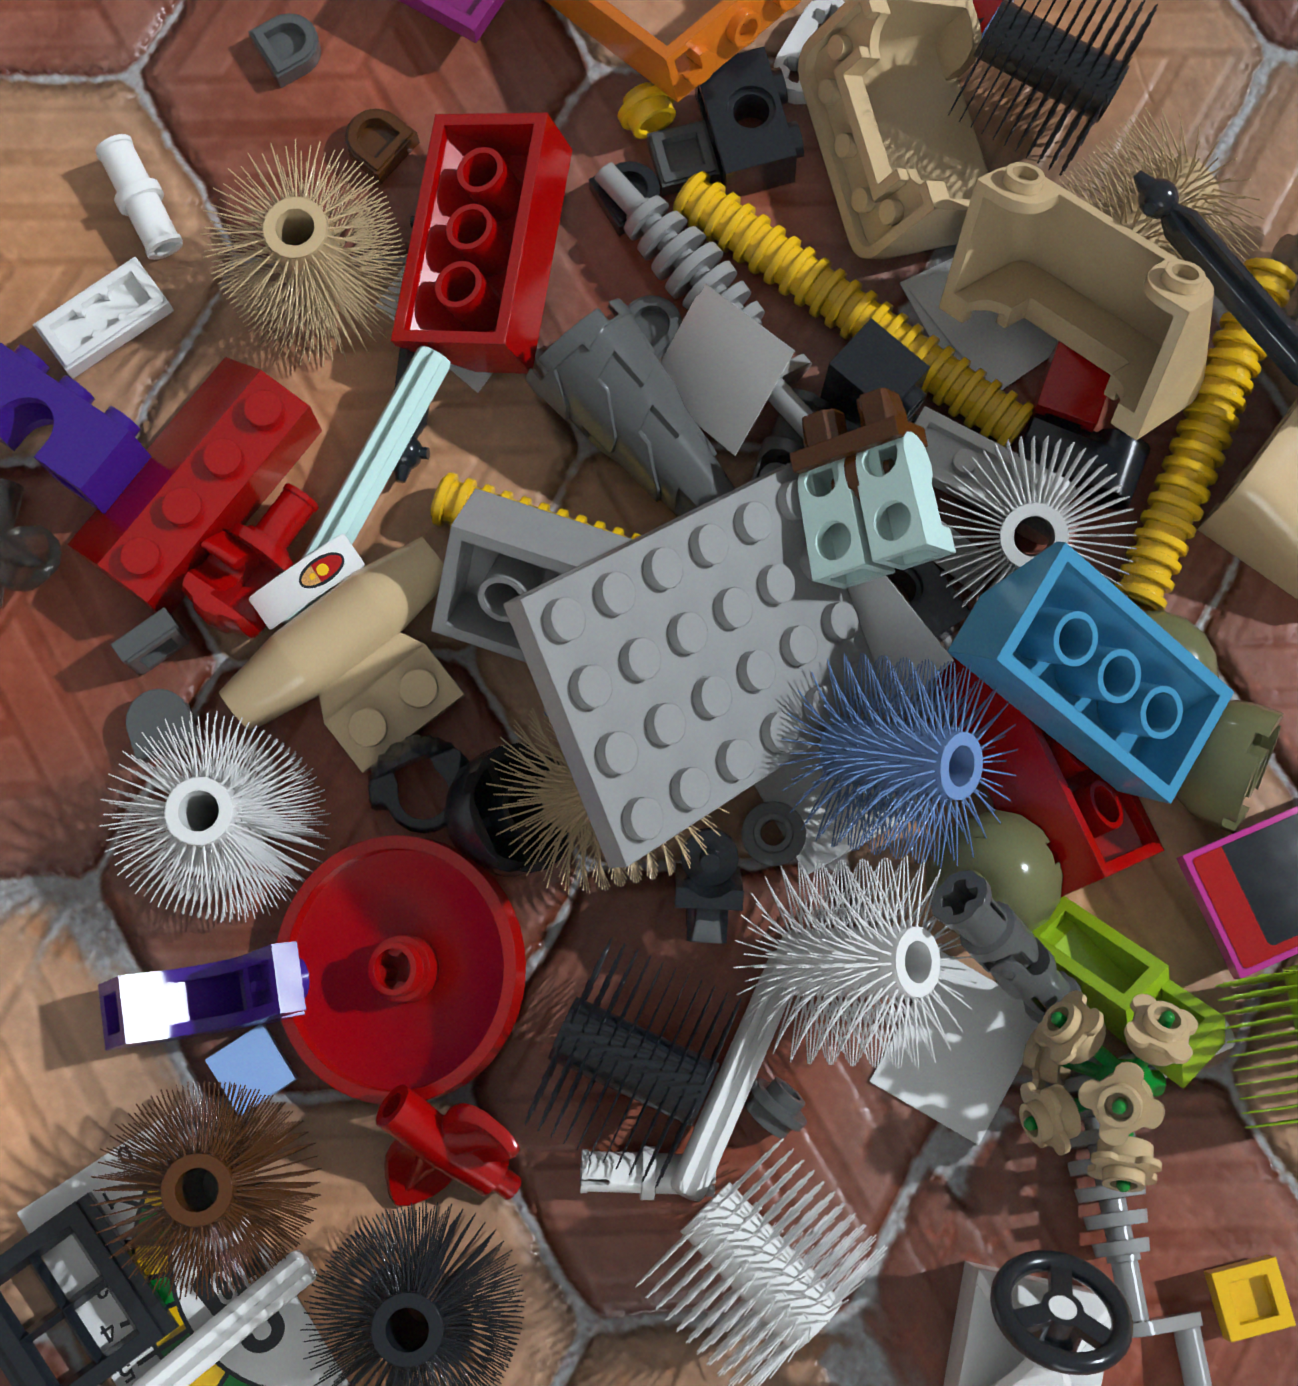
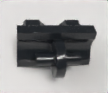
[675,828,744,944]

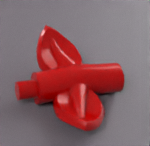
[376,1084,522,1207]

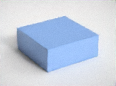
[205,1024,299,1116]

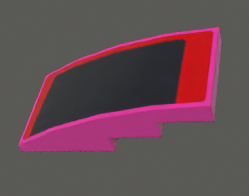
[1176,806,1298,980]

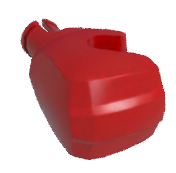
[182,483,319,638]

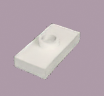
[33,257,174,379]

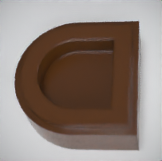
[345,109,420,185]

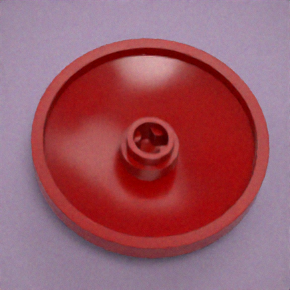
[276,835,526,1105]

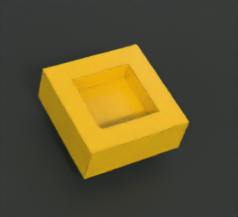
[1204,1254,1296,1342]

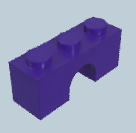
[0,343,152,514]

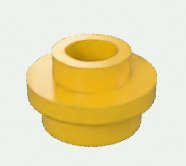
[617,82,676,139]

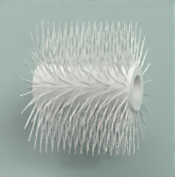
[936,436,1137,608]
[99,711,331,923]
[733,856,977,1069]
[635,1138,888,1386]

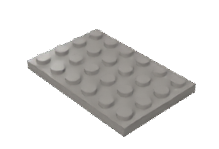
[503,463,886,868]

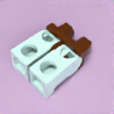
[790,388,956,589]

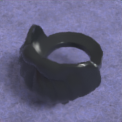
[367,735,469,834]

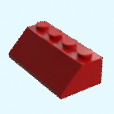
[390,112,572,374]
[67,357,322,614]
[934,657,1164,897]

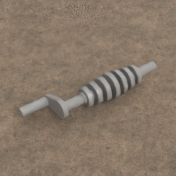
[595,162,813,439]
[1063,1057,1212,1386]

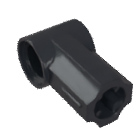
[1017,413,1151,510]

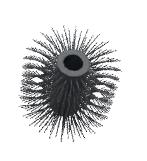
[948,0,1158,176]
[524,937,741,1188]
[300,1200,526,1386]

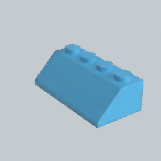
[947,541,1234,804]

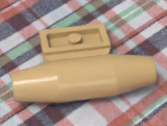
[219,536,465,773]

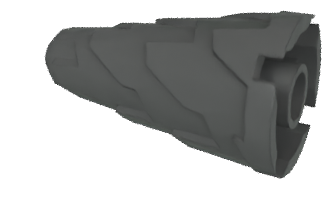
[525,298,736,517]

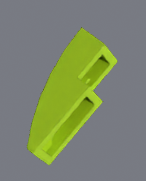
[1032,896,1225,1089]

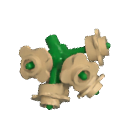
[1019,990,1198,1192]

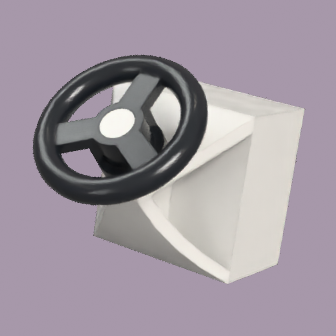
[943,1250,1133,1386]

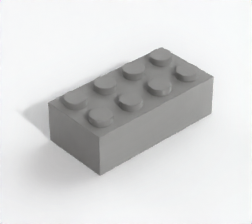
[431,488,633,662]

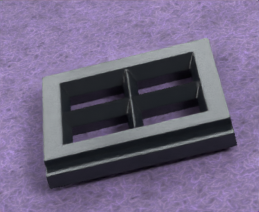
[0,1192,179,1386]

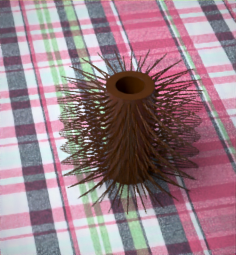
[90,1081,322,1300]

